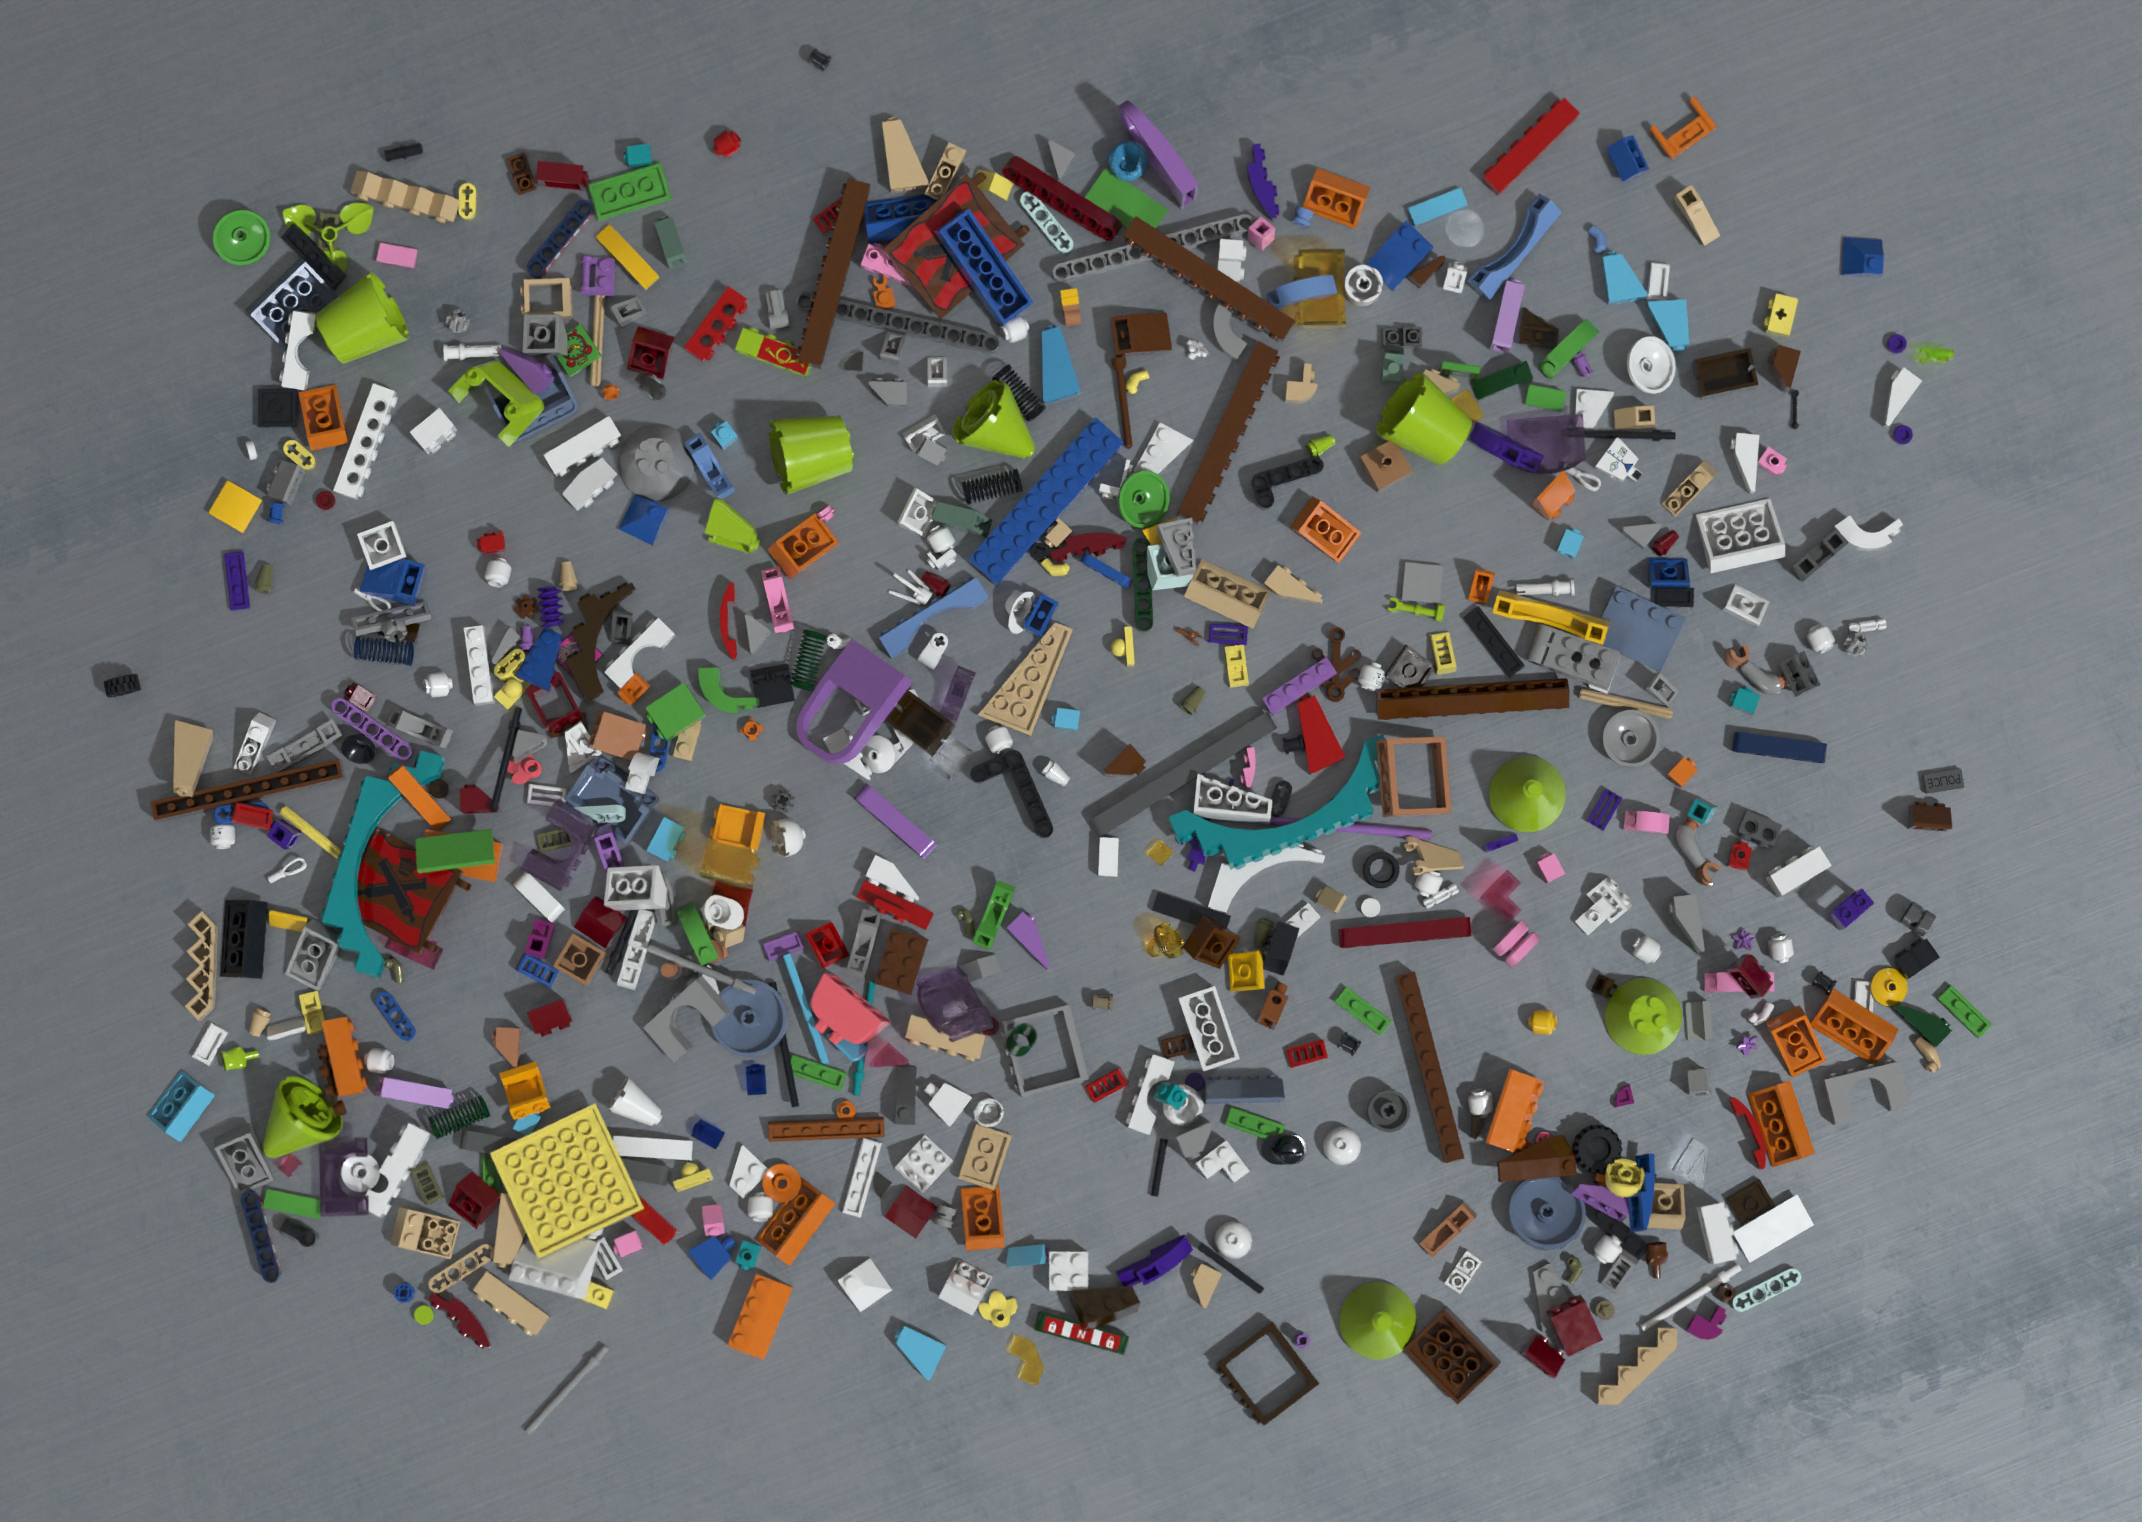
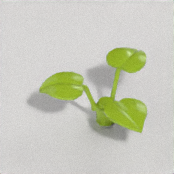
[283,203,374,273]

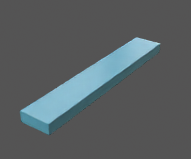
[783,953,830,1065]

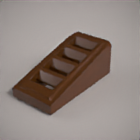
[1409,255,1446,288]
[1161,1033,1196,1059]

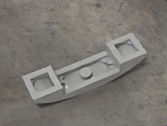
[267,719,343,773]

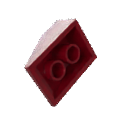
[1520,1334,1565,1379]

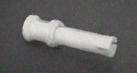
[443,343,502,361]
[1516,579,1575,597]

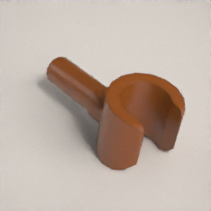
[1176,627,1203,646]

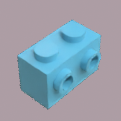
[646,817,687,862]

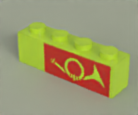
[735,327,811,378]

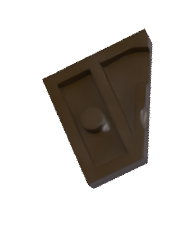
[1518,307,1559,349]

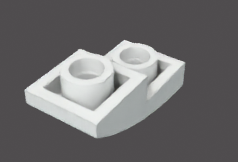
[1444,1250,1483,1294]

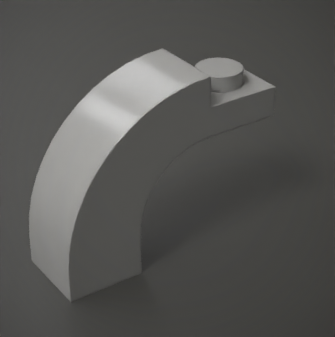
[1213,303,1247,362]
[386,707,453,749]
[845,908,882,980]

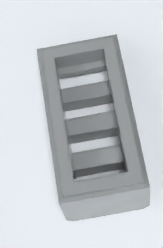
[491,626,521,666]
[1600,1250,1639,1294]

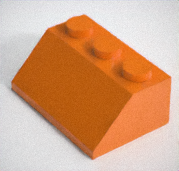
[1302,168,1370,229]

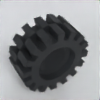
[103,674,141,698]

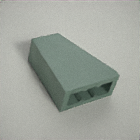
[654,216,688,269]
[932,501,992,538]

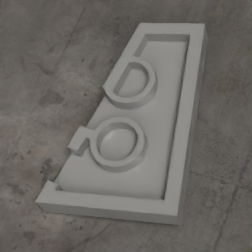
[1156,517,1196,577]

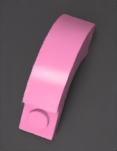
[761,566,794,633]
[1704,972,1774,993]

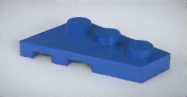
[516,627,562,692]

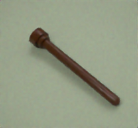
[1111,357,1133,449]

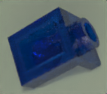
[746,1064,767,1095]
[691,1119,725,1149]

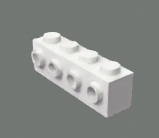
[544,416,622,477]

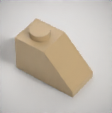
[1315,886,1347,915]
[1191,1263,1222,1308]

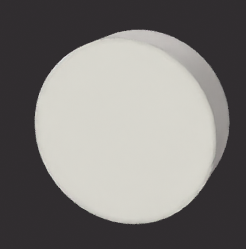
[245,440,257,460]
[1361,898,1380,918]

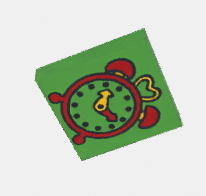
[557,324,602,377]
[1439,361,1480,379]

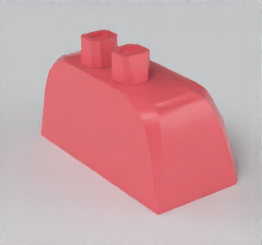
[810,973,891,1045]

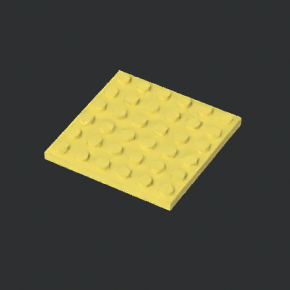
[490,1104,644,1259]

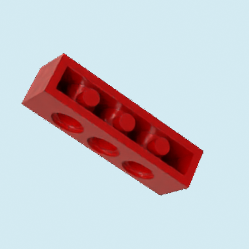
[684,286,748,363]

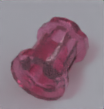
[277,1153,303,1178]

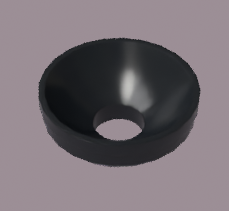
[341,734,376,764]

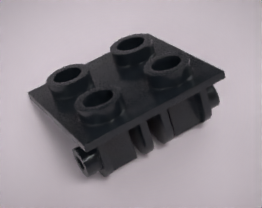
[750,663,795,708]

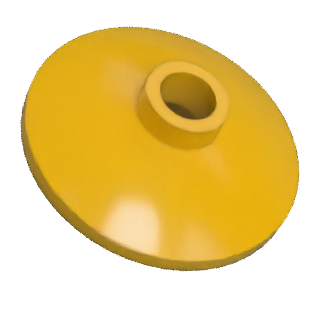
[1870,968,1908,1006]

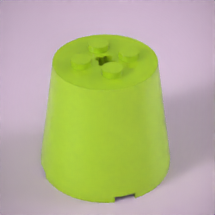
[315,272,409,364]
[1376,372,1472,466]
[769,415,854,495]

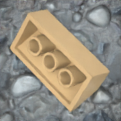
[1184,559,1271,629]
[905,1015,986,1062]

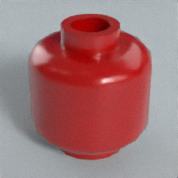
[713,130,742,158]

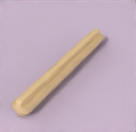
[590,296,605,387]
[1579,689,1673,719]

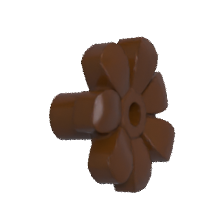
[514,595,539,619]

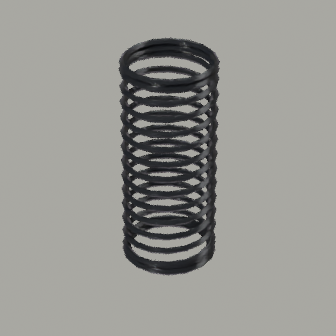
[992,364,1046,422]
[962,468,1023,505]

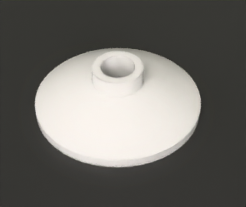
[861,735,896,773]
[341,1153,380,1192]

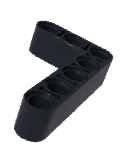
[970,750,1053,839]

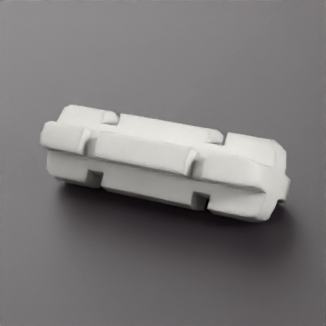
[1848,618,1886,634]
[1423,884,1459,909]

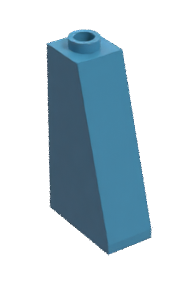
[1042,325,1081,405]

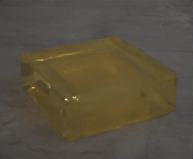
[1147,840,1174,867]

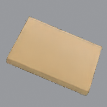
[958,1123,1012,1191]

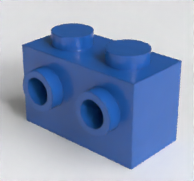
[1607,135,1649,182]
[1022,594,1059,638]

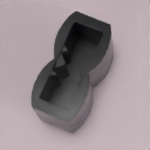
[1894,938,1940,980]

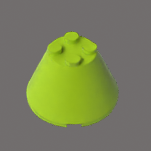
[1605,978,1682,1055]

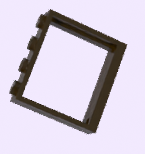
[1216,1322,1319,1426]

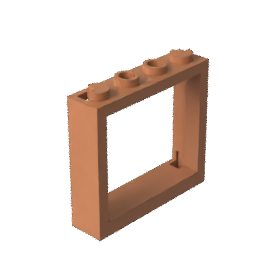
[1377,737,1452,817]

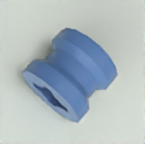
[1291,207,1314,228]

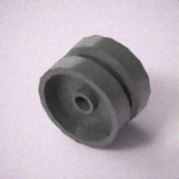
[1367,1090,1410,1133]

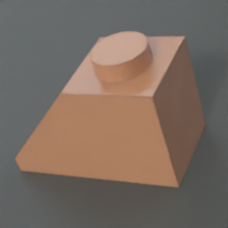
[492,1027,521,1067]

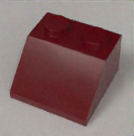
[627,326,675,379]
[459,784,502,814]
[1726,954,1773,999]
[526,999,574,1037]
[448,1171,501,1230]

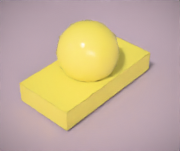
[1110,626,1135,667]
[494,673,532,710]
[673,1162,714,1192]

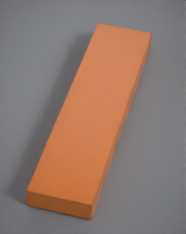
[387,764,451,831]

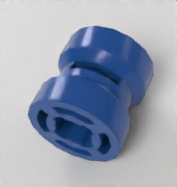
[394,1283,415,1303]

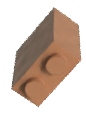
[587,711,646,761]

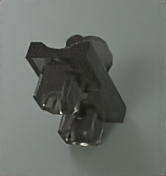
[635,371,667,401]

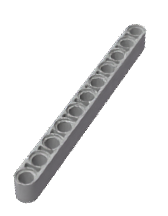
[1053,214,1254,283]

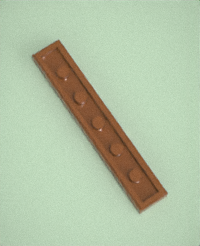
[768,1117,885,1142]

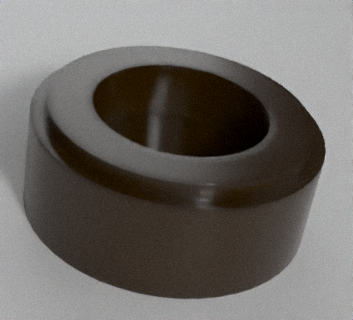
[429,779,449,799]

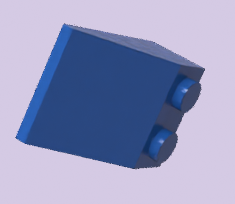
[1365,221,1434,291]

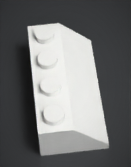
[1178,986,1240,1071]

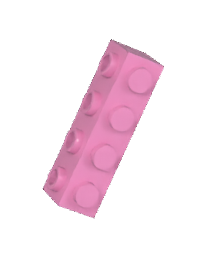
[861,243,913,287]

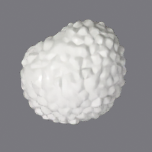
[1163,1084,1204,1126]

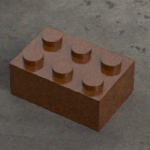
[874,928,929,996]

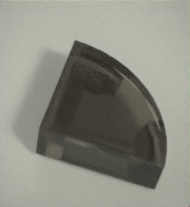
[843,352,864,372]
[873,1171,892,1198]

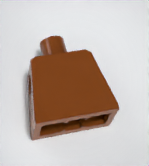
[1256,982,1288,1030]

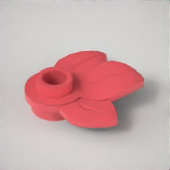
[507,754,542,785]

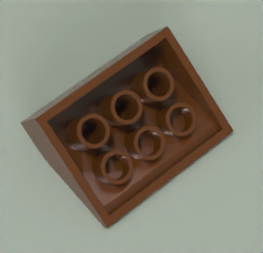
[1404,1306,1501,1405]

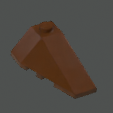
[1497,1135,1577,1182]

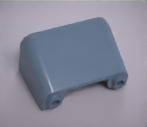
[564,756,659,845]

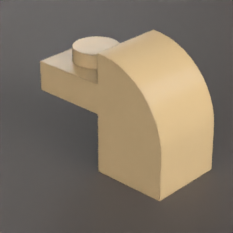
[1285,363,1318,403]

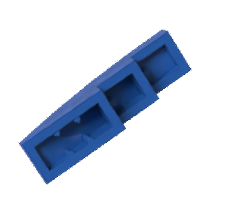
[1628,1153,1655,1233]

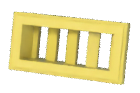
[1430,632,1457,675]

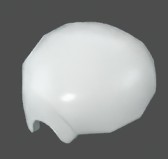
[973,1098,1004,1127]

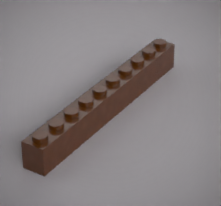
[796,178,871,369]
[1123,216,1296,342]
[1177,342,1280,525]
[1376,678,1570,720]
[150,759,346,822]
[1395,971,1464,1163]

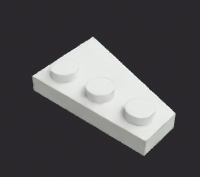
[1133,423,1194,474]

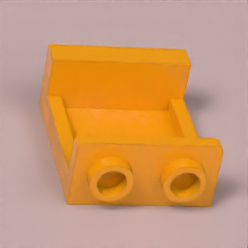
[709,804,766,852]
[499,1061,550,1120]

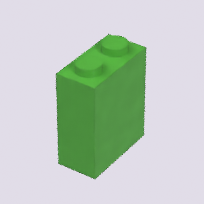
[645,682,707,742]

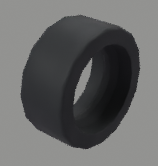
[1363,852,1400,889]

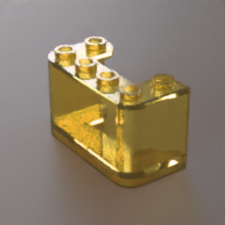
[1293,249,1346,330]
[700,838,760,891]

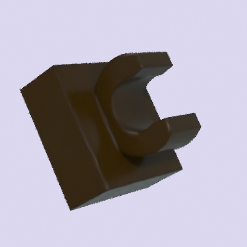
[1591,974,1617,998]

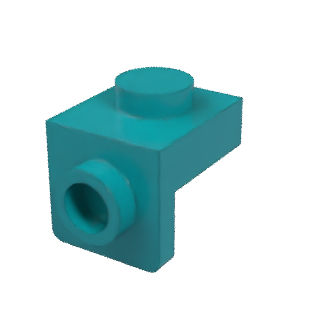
[1153,1081,1188,1110]

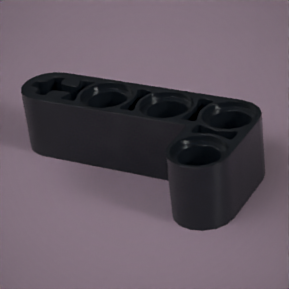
[1251,457,1324,510]

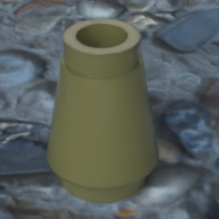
[254,564,273,594]
[1180,686,1206,715]
[1253,918,1275,947]

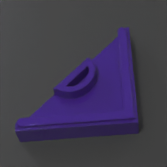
[1483,834,1518,853]

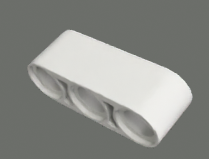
[513,871,565,923]

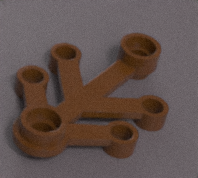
[1311,627,1361,702]
[317,1043,347,1117]

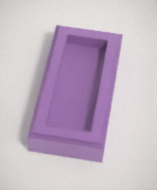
[762,930,805,962]

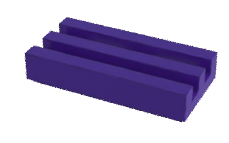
[1208,623,1248,646]
[1586,788,1622,831]

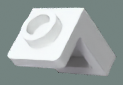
[926,548,957,570]

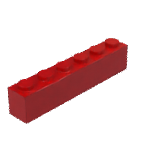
[1482,97,1580,196]

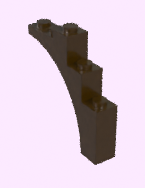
[565,582,636,703]

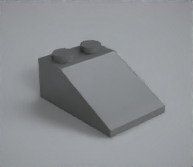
[1667,894,1705,953]
[285,919,341,991]
[214,1123,274,1195]

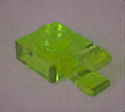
[1919,348,1954,363]

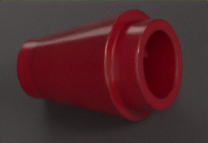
[1651,530,1679,557]
[921,571,951,597]

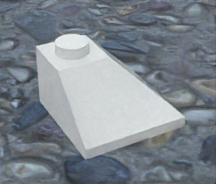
[838,1259,892,1312]

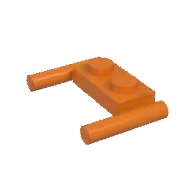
[1649,96,1717,160]

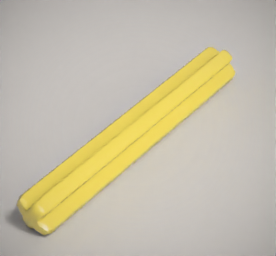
[279,806,343,859]

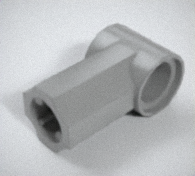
[765,290,790,330]

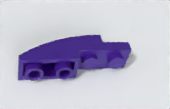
[1247,144,1279,221]
[1469,421,1544,474]
[1116,1234,1193,1287]

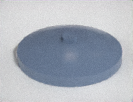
[711,980,788,1057]
[1508,1177,1586,1251]

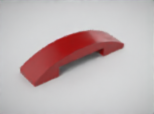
[720,582,737,661]
[1728,1097,1766,1170]

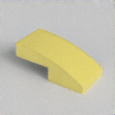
[1225,645,1249,688]
[299,991,325,1035]

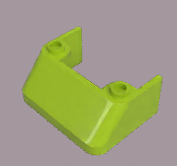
[448,360,544,447]

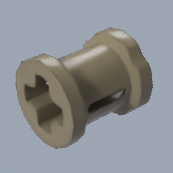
[1092,992,1113,1010]

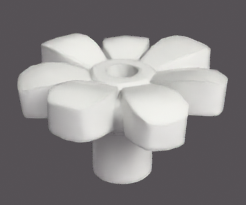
[1186,339,1208,360]

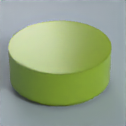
[414,1305,434,1325]

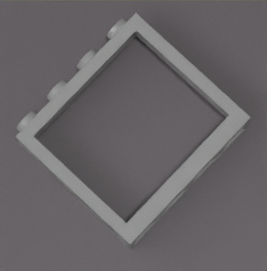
[999,1005,1089,1097]

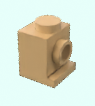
[1043,518,1072,549]

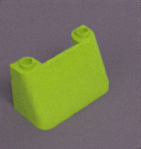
[705,497,760,554]

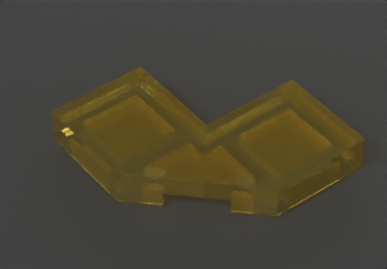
[1009,1335,1044,1386]

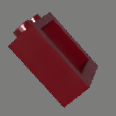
[536,161,589,191]
[525,672,582,733]

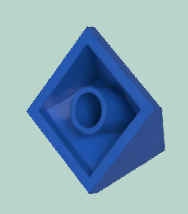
[1648,558,1690,588]

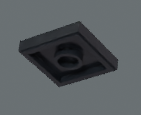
[258,389,297,428]

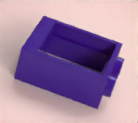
[1827,888,1874,930]

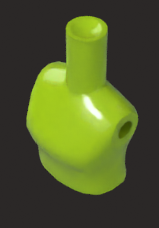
[221,1046,259,1071]

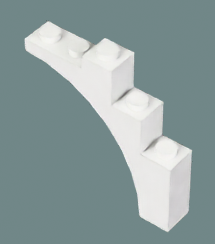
[1207,844,1325,914]

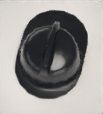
[1261,1135,1308,1165]

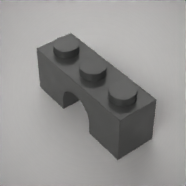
[1790,528,1849,582]

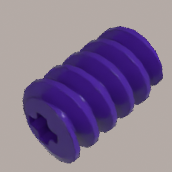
[537,587,564,628]

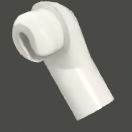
[825,633,851,650]
[1748,1002,1774,1026]

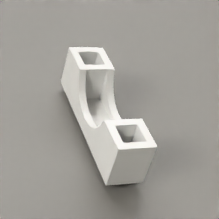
[279,310,317,390]
[604,618,676,689]
[464,625,495,706]
[1125,1054,1175,1135]

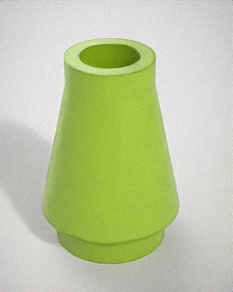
[1306,434,1336,457]

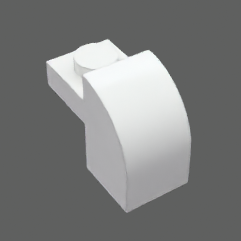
[625,752,659,794]

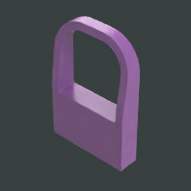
[1117,100,1199,208]
[796,639,913,765]

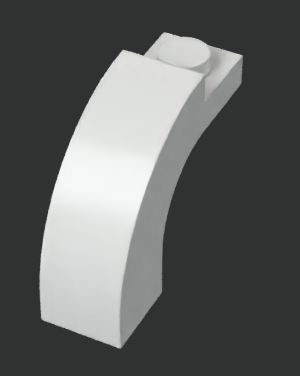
[1832,516,1903,551]

